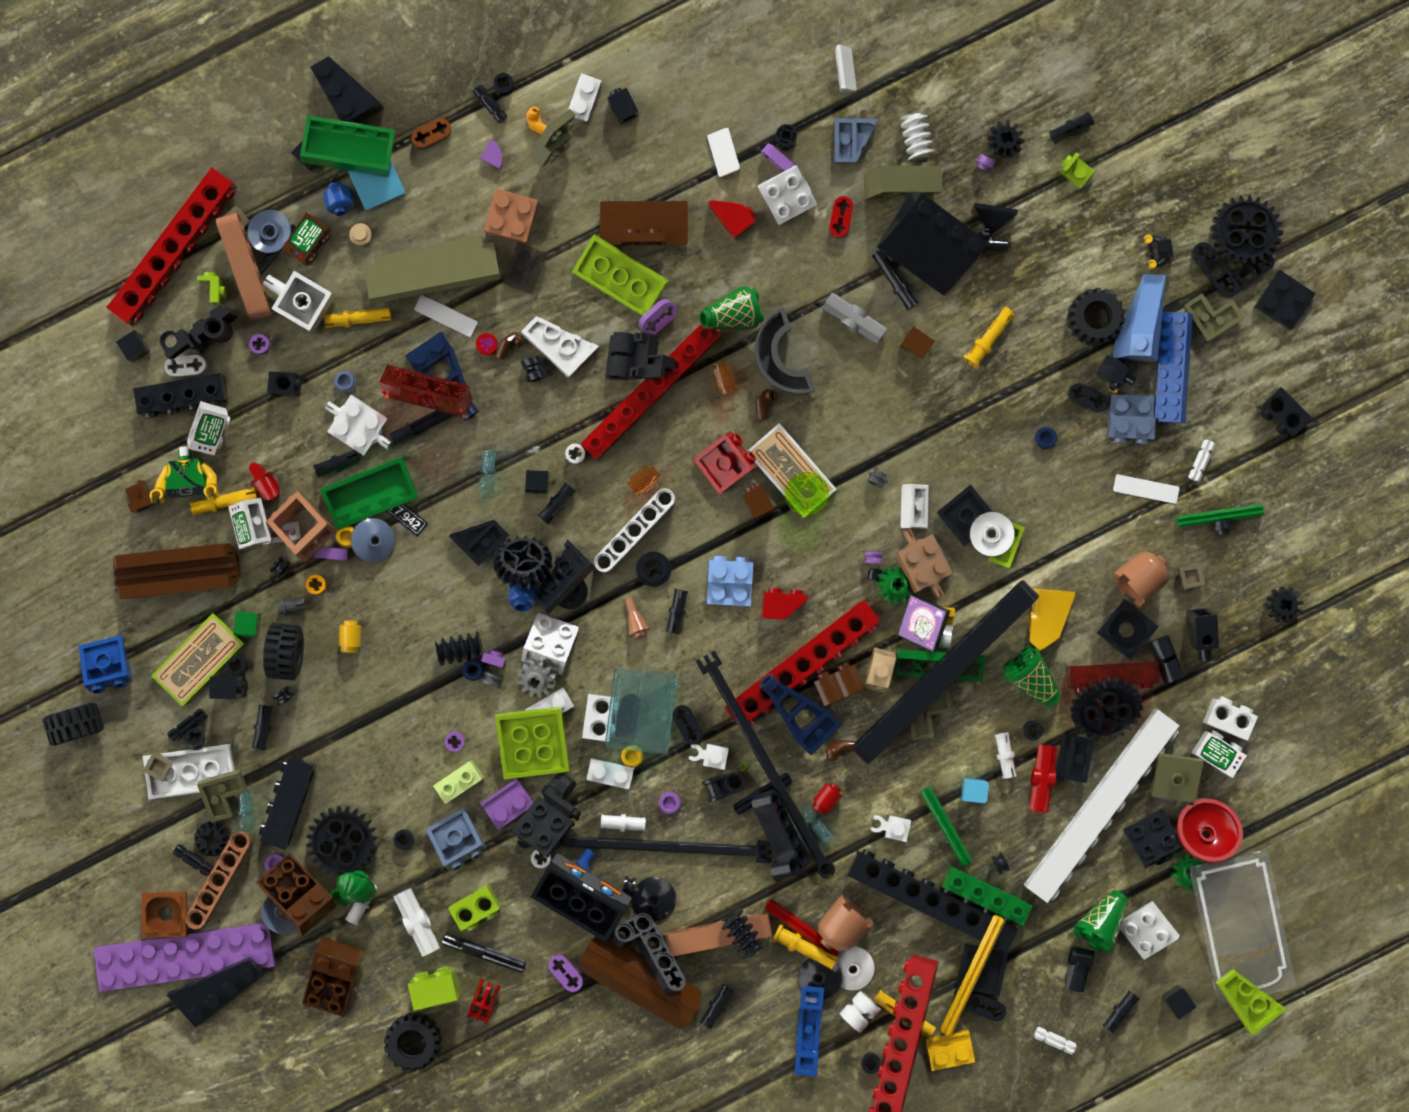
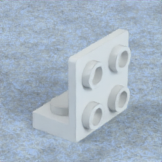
[521,613,579,675]

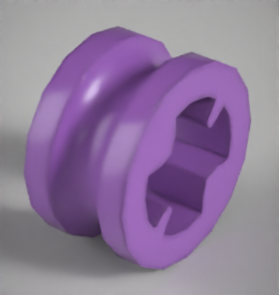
[249,334,270,355]
[864,552,884,563]
[445,731,465,752]

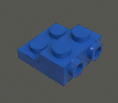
[78,635,132,694]

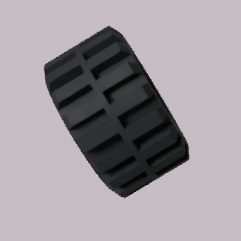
[1067,288,1126,345]
[263,623,304,680]
[42,702,105,746]
[384,1012,442,1072]

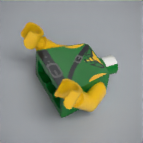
[150,447,220,504]

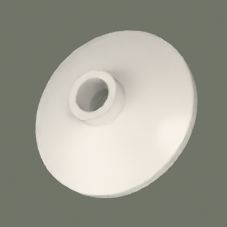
[970,512,1014,556]
[836,946,874,990]

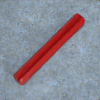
[764,899,840,956]

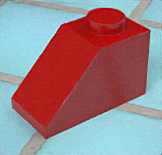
[708,200,756,240]

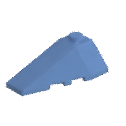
[1113,274,1167,362]

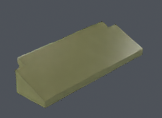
[364,236,500,304]

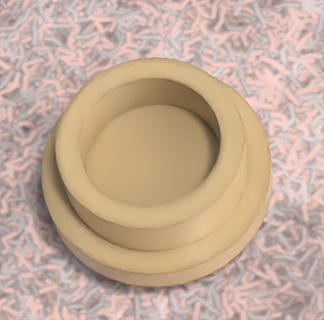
[349,223,372,246]

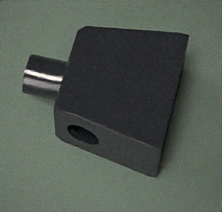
[1186,608,1219,661]

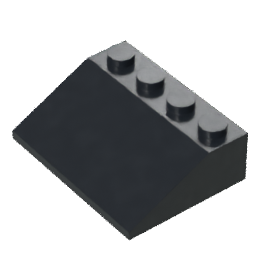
[876,191,988,296]

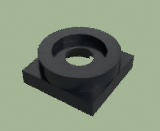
[1096,599,1159,661]

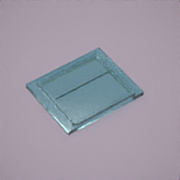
[605,668,678,754]

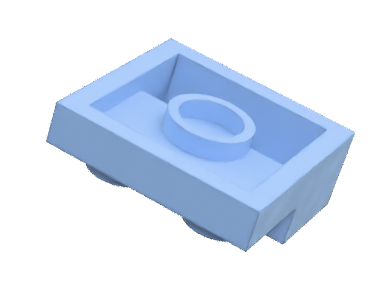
[707,556,753,606]

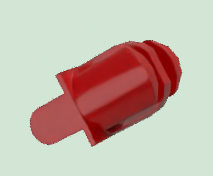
[249,462,281,501]
[466,978,501,1025]

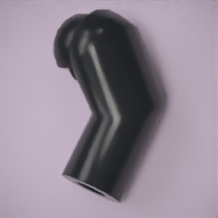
[978,228,1008,251]

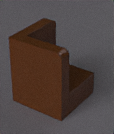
[899,326,935,359]
[125,480,156,513]

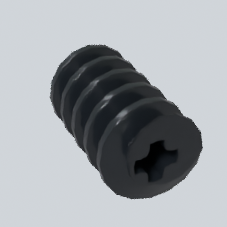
[435,631,483,666]
[721,908,765,960]

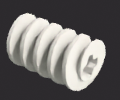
[900,113,934,162]

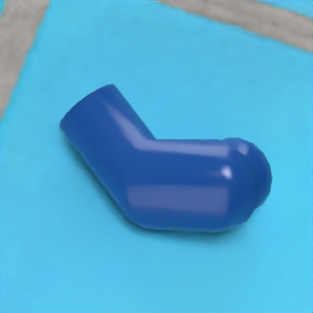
[576,848,596,873]

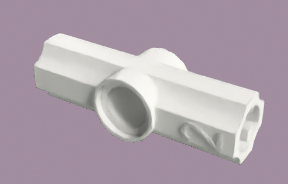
[394,888,440,957]

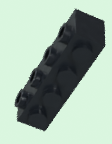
[133,373,228,419]
[259,756,317,850]

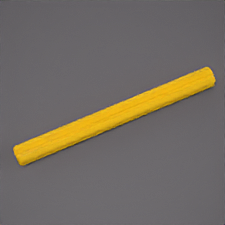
[940,915,1005,1036]

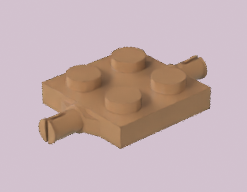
[895,528,953,599]

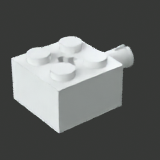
[263,271,336,334]

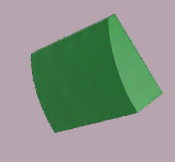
[300,115,395,177]
[320,455,419,530]

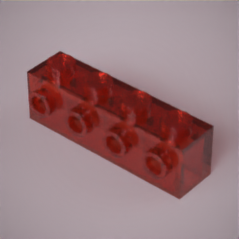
[379,365,473,417]
[1066,661,1159,693]

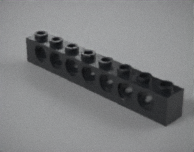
[846,849,1018,953]

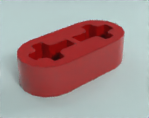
[829,196,853,238]

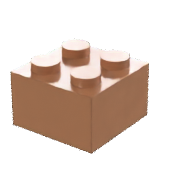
[484,188,540,246]

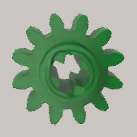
[875,566,912,605]
[1170,852,1211,891]

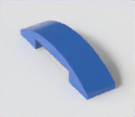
[795,986,824,1076]

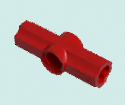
[1029,744,1058,813]

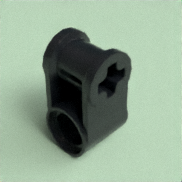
[702,771,746,803]

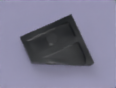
[449,520,510,566]

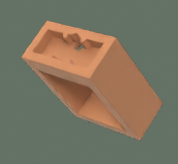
[266,491,337,562]

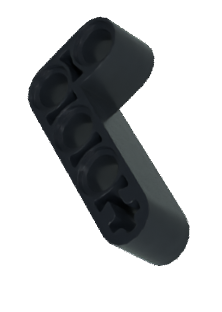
[751,790,809,882]
[611,913,686,997]

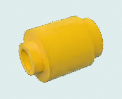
[338,620,361,653]

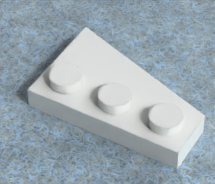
[521,316,599,378]

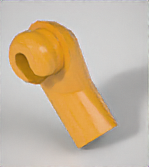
[526,107,547,135]

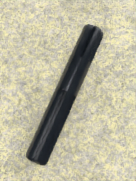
[441,933,526,973]

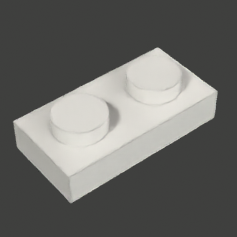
[568,73,602,123]
[525,688,574,713]
[586,758,634,789]

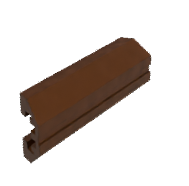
[113,543,240,600]
[579,936,702,1029]

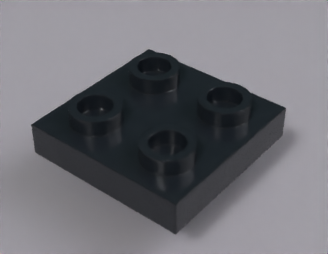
[1123,809,1184,869]

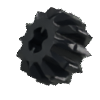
[987,120,1025,158]
[1265,586,1304,623]

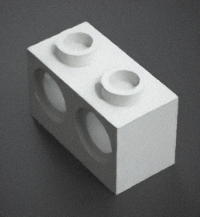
[582,694,619,742]
[1203,697,1258,741]

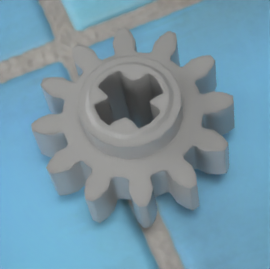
[517,659,557,698]

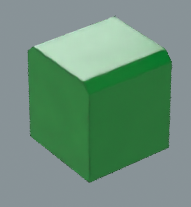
[233,611,261,638]

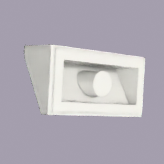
[835,45,857,93]
[707,128,740,178]
[900,484,929,529]

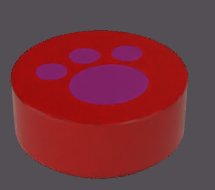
[476,333,498,355]

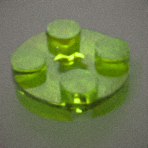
[785,472,829,516]

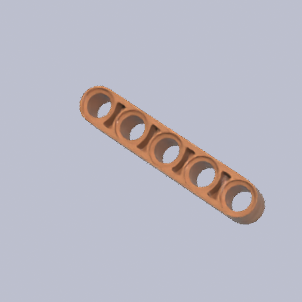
[216,212,273,322]
[186,830,253,929]
[662,913,772,956]

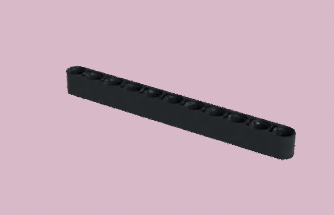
[851,580,1039,764]

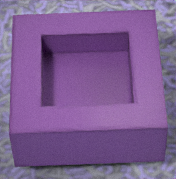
[481,650,506,668]

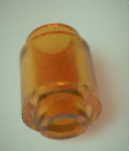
[710,361,737,395]
[627,465,660,496]

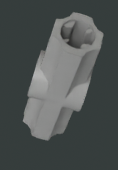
[822,292,887,345]

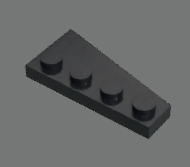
[167,957,264,1028]

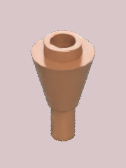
[624,598,650,639]

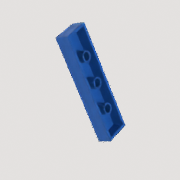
[1155,312,1193,424]

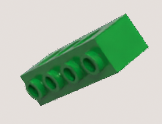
[941,865,1032,926]

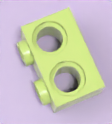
[433,760,484,804]

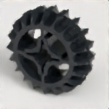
[493,535,553,590]

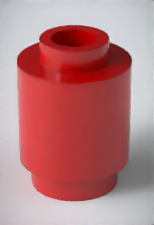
[811,782,843,816]

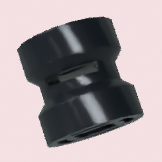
[775,124,797,150]
[521,355,548,383]

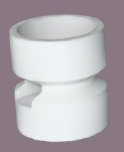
[839,990,881,1033]

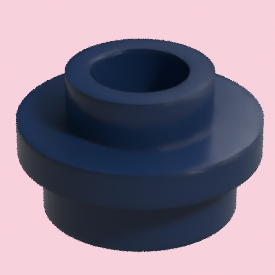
[462,659,484,681]

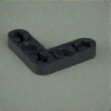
[1192,242,1274,298]

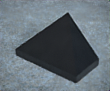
[972,203,1018,234]

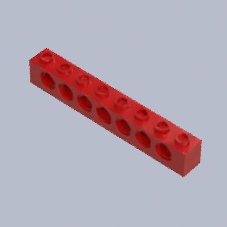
[106,167,237,326]
[580,324,721,460]
[724,600,880,725]
[869,954,939,1112]

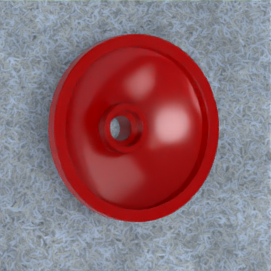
[1177,799,1243,863]

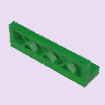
[895,649,986,682]

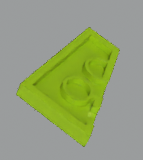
[1215,969,1287,1036]

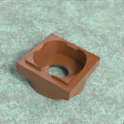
[141,891,189,937]

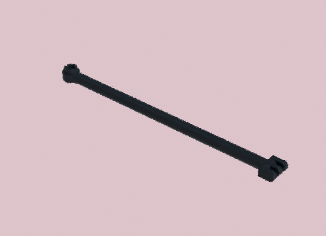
[696,650,835,879]
[517,836,772,863]

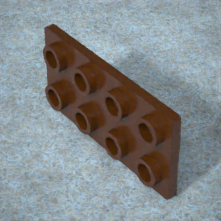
[600,201,688,246]

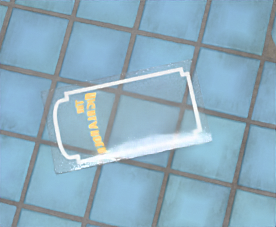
[1189,849,1296,1006]

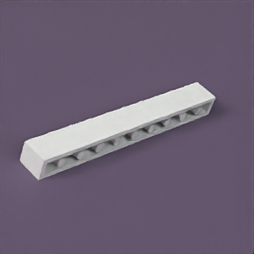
[1024,709,1180,903]

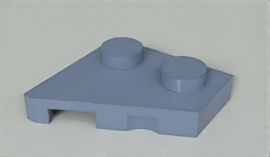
[834,118,877,164]

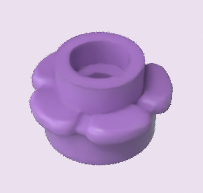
[975,153,996,172]

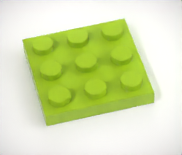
[495,706,570,779]

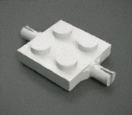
[324,395,392,456]

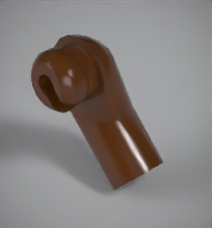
[495,332,524,360]
[755,389,777,420]
[825,740,855,761]

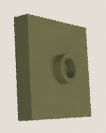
[1151,753,1204,803]

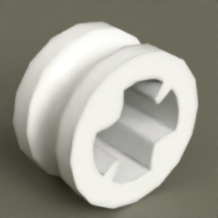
[565,444,585,464]
[531,850,551,868]

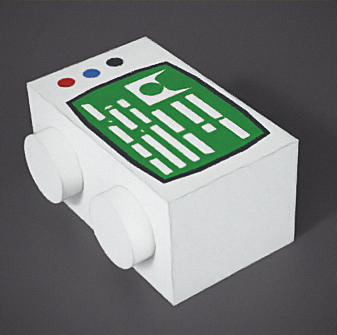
[187,401,230,455]
[228,498,272,549]
[1191,730,1247,778]

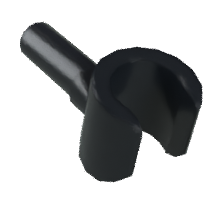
[867,568,885,582]

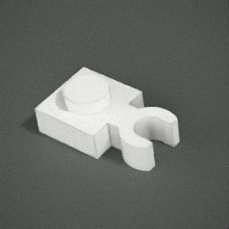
[689,744,729,770]
[870,815,911,842]

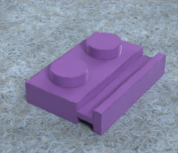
[480,778,533,830]

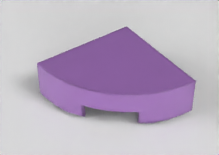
[480,139,503,169]

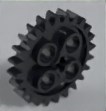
[1210,195,1284,266]
[1070,676,1143,741]
[306,805,379,877]

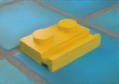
[925,1030,975,1071]

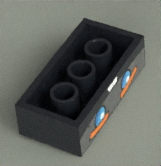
[530,852,632,942]

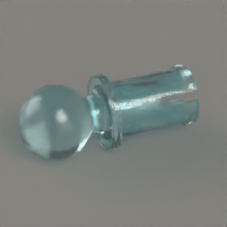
[479,450,497,492]
[237,790,255,832]
[800,805,834,844]

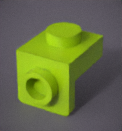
[197,272,226,305]

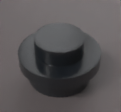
[1211,520,1234,536]

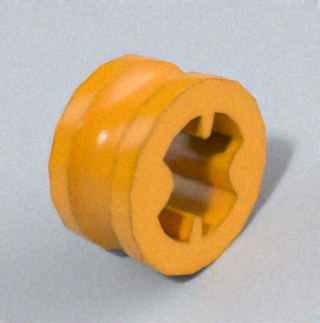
[306,575,327,594]

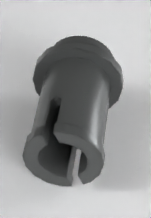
[277,596,306,616]

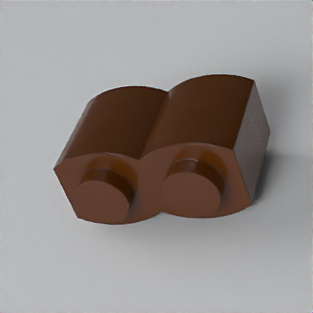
[813,662,865,706]

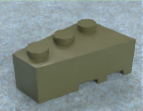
[864,162,943,200]

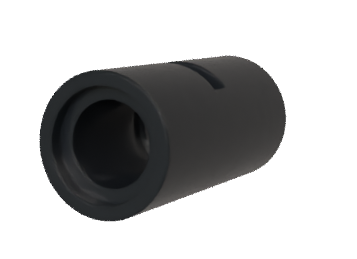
[1148,635,1185,684]

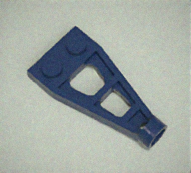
[405,332,479,421]
[760,674,842,756]

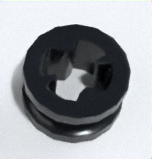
[494,73,514,94]
[269,556,291,578]
[226,656,248,676]
[272,686,295,706]
[1022,720,1043,741]
[185,728,207,750]
[393,829,414,850]
[991,852,1010,874]
[622,876,636,897]
[861,1052,881,1074]

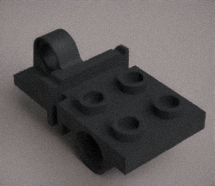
[160,305,238,360]
[605,332,676,380]
[512,773,581,858]

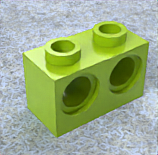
[448,884,501,932]

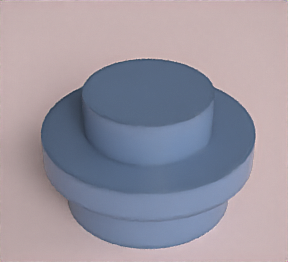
[334,371,356,393]

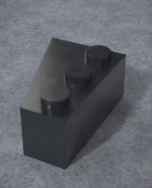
[310,56,384,123]

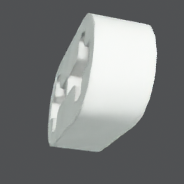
[164,355,208,377]

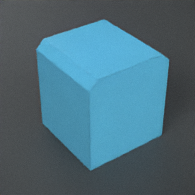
[960,778,989,803]

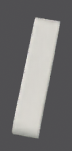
[594,488,675,572]

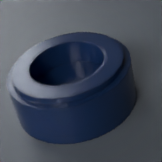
[1034,427,1057,449]

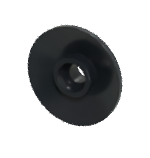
[632,877,676,921]
[798,958,842,999]

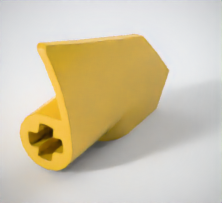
[1028,589,1076,651]

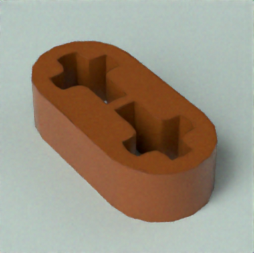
[411,118,452,149]

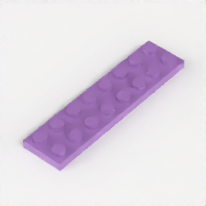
[94,923,276,992]

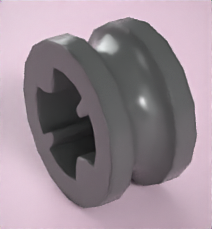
[481,671,503,688]

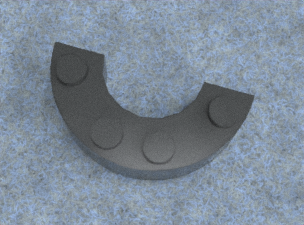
[755,308,815,396]

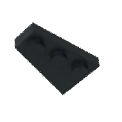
[535,539,596,614]

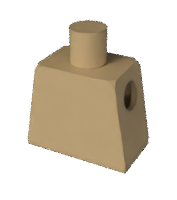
[864,647,896,693]

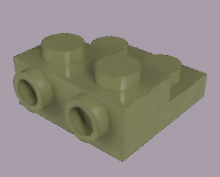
[529,109,576,167]

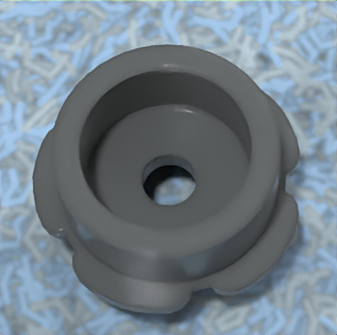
[867,470,888,489]

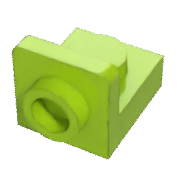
[1060,153,1095,189]

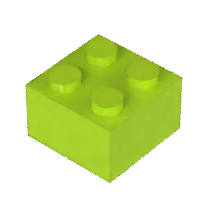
[408,966,462,1011]

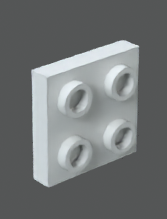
[758,165,817,225]
[1120,901,1180,960]

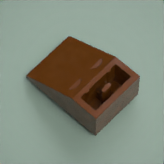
[256,853,336,936]
[302,937,364,1017]

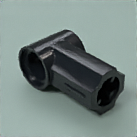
[1064,946,1095,993]

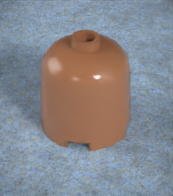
[1112,552,1169,607]
[818,894,874,952]

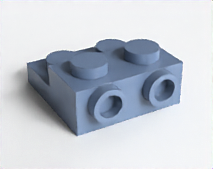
[1108,394,1155,444]
[426,808,487,871]

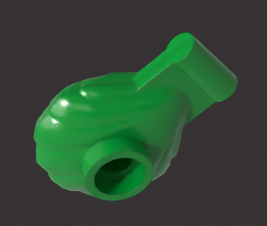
[329,871,377,907]

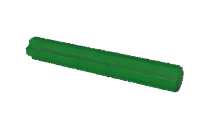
[1177,504,1264,528]
[920,786,972,866]

